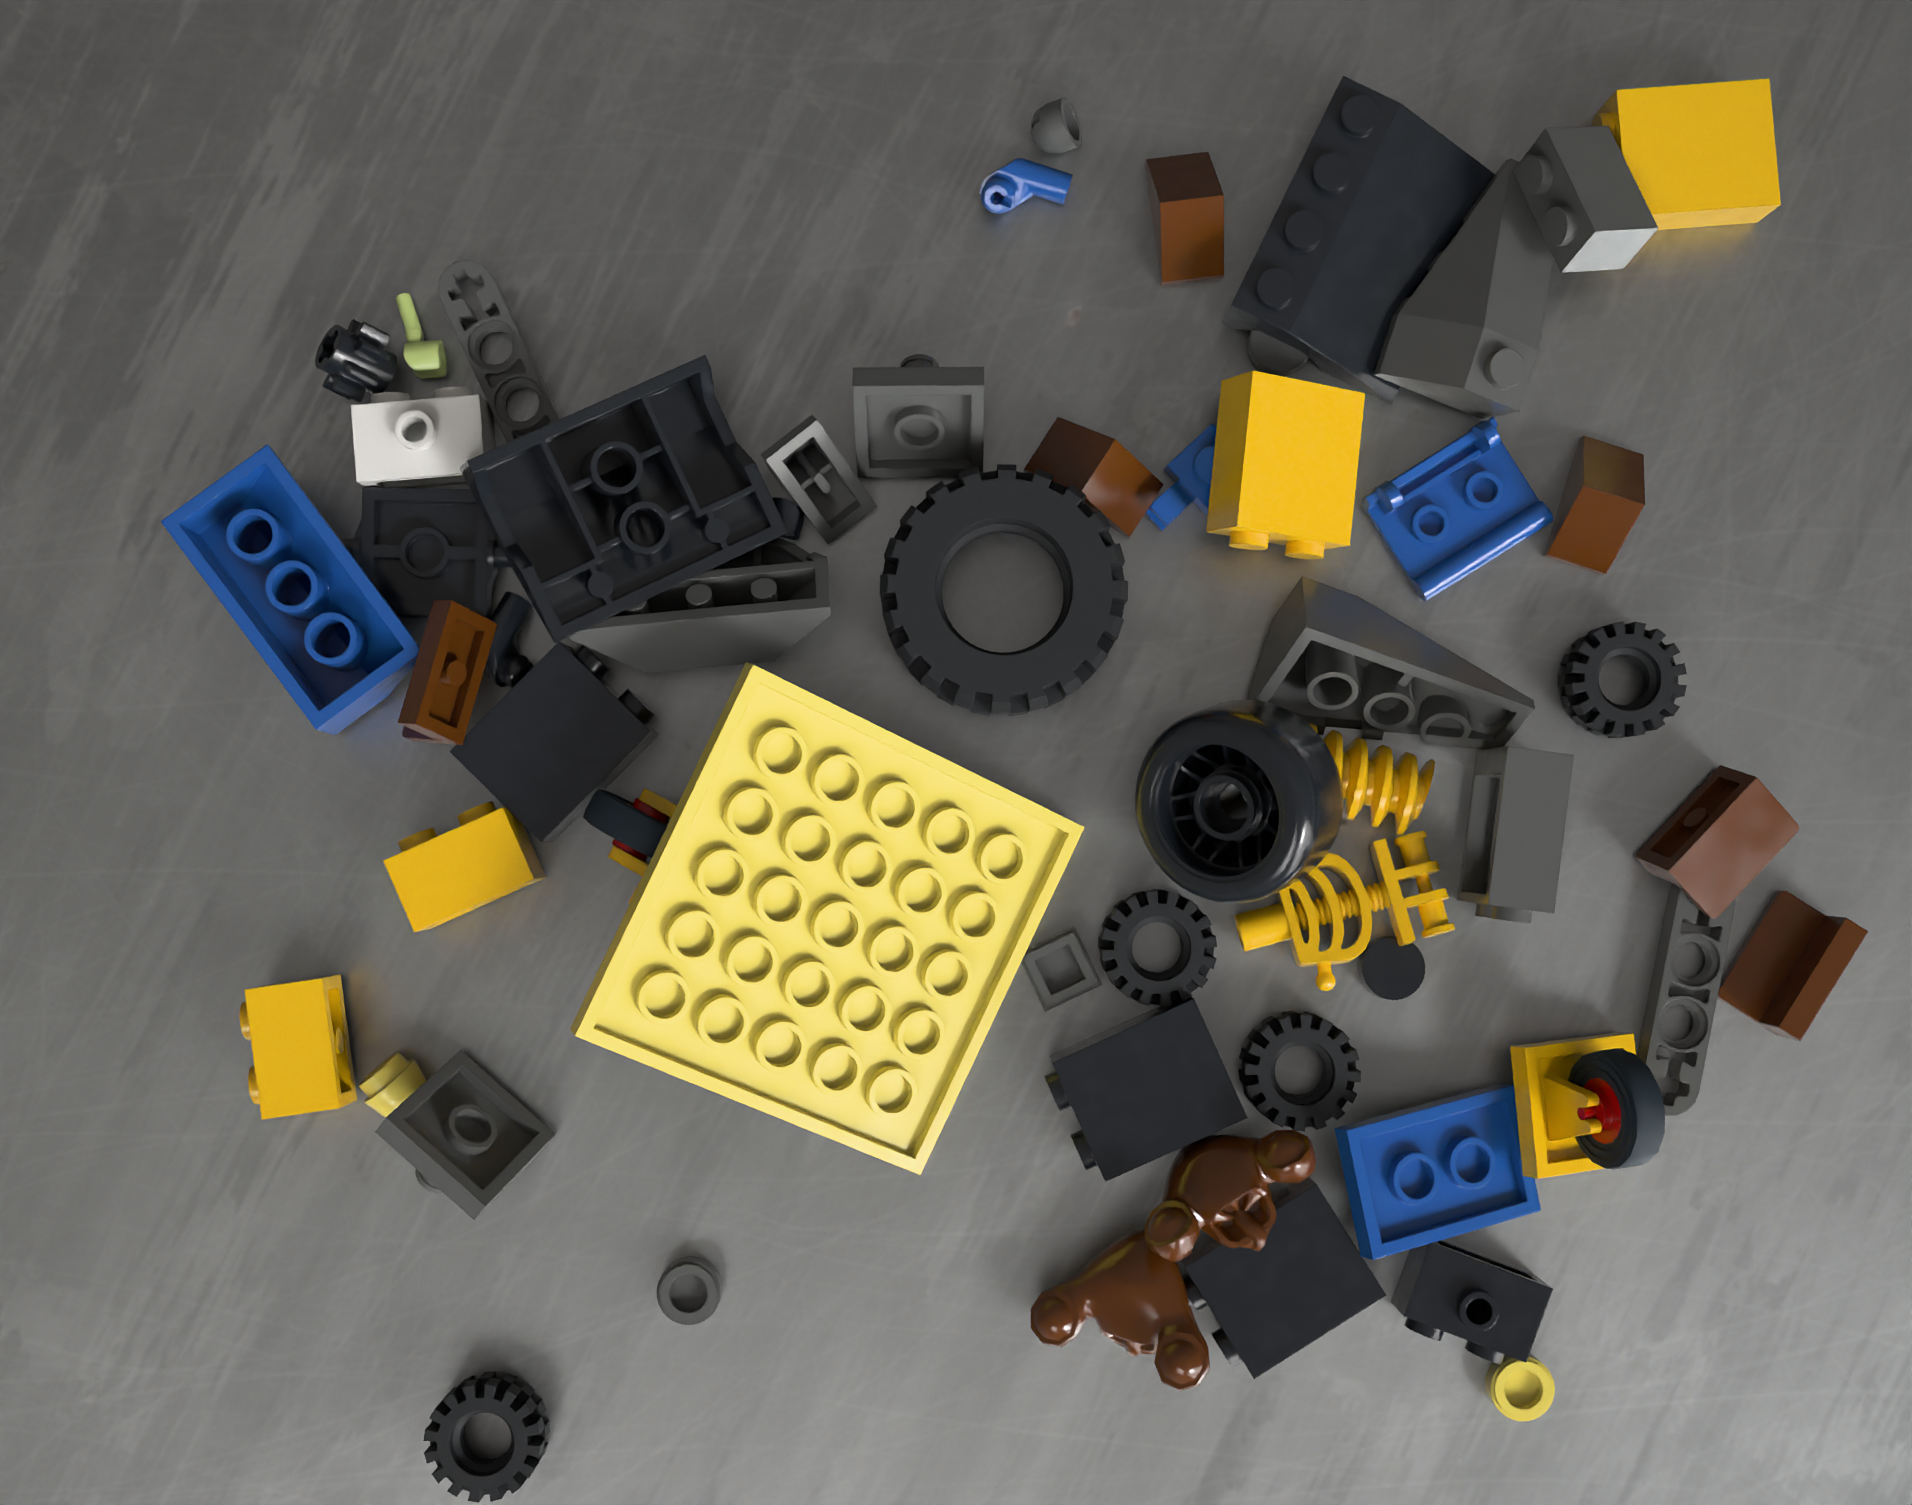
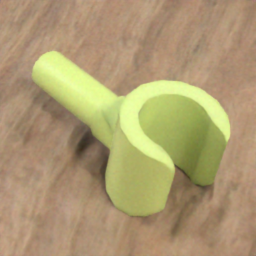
[395,293,448,379]

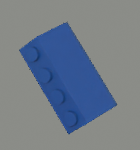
[160,444,420,735]

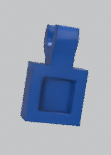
[1145,423,1217,532]

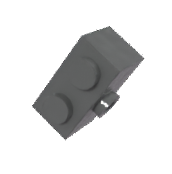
[1513,126,1658,273]

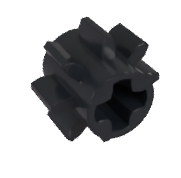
[315,319,397,403]

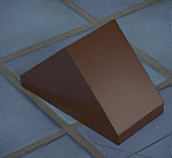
[1145,152,1224,285]
[1024,417,1164,538]
[1543,436,1645,575]

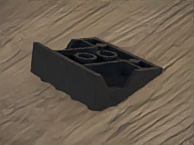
[1222,76,1495,405]
[459,355,788,643]

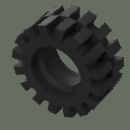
[1557,621,1687,738]
[1098,889,1217,1007]
[1238,1010,1361,1132]
[423,1371,550,1503]

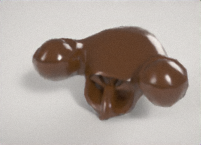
[1144,1130,1316,1262]
[1031,1229,1210,1391]

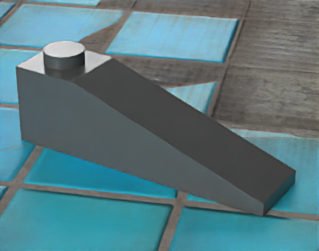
[1374,158,1553,419]
[1247,576,1535,749]

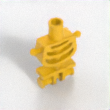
[1234,831,1455,991]

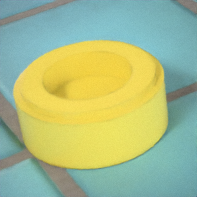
[1485,1354,1555,1421]

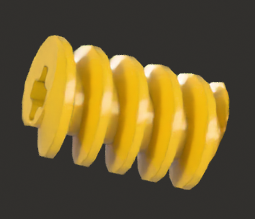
[1309,723,1435,835]

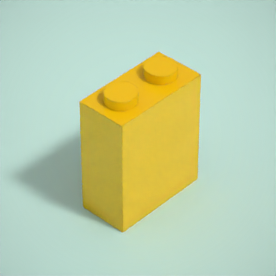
[1592,79,1781,230]
[1206,371,1365,559]

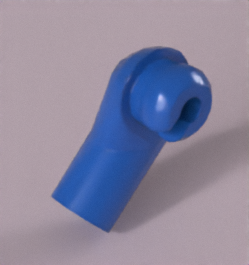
[980,158,1073,214]

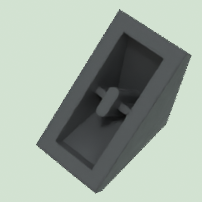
[761,415,877,544]

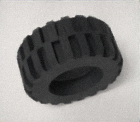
[880,464,1128,716]

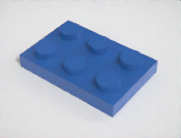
[1334,1083,1541,1260]

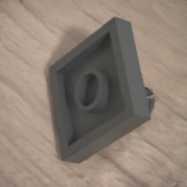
[852,354,984,477]
[375,1050,556,1220]

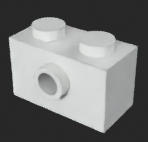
[351,387,496,488]

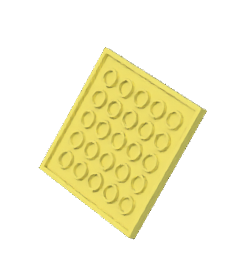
[570,662,1085,1175]

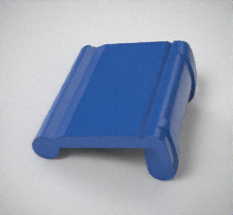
[1362,417,1554,602]

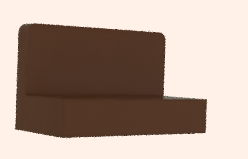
[398,600,497,745]
[1635,765,1799,919]
[1717,890,1868,1041]

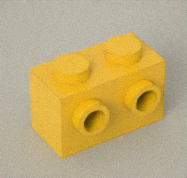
[383,801,546,932]
[239,974,357,1120]

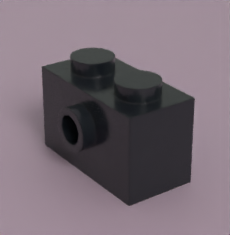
[1391,1240,1553,1364]

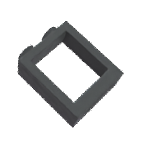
[1457,746,1574,924]

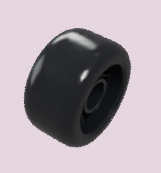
[1135,700,1343,904]

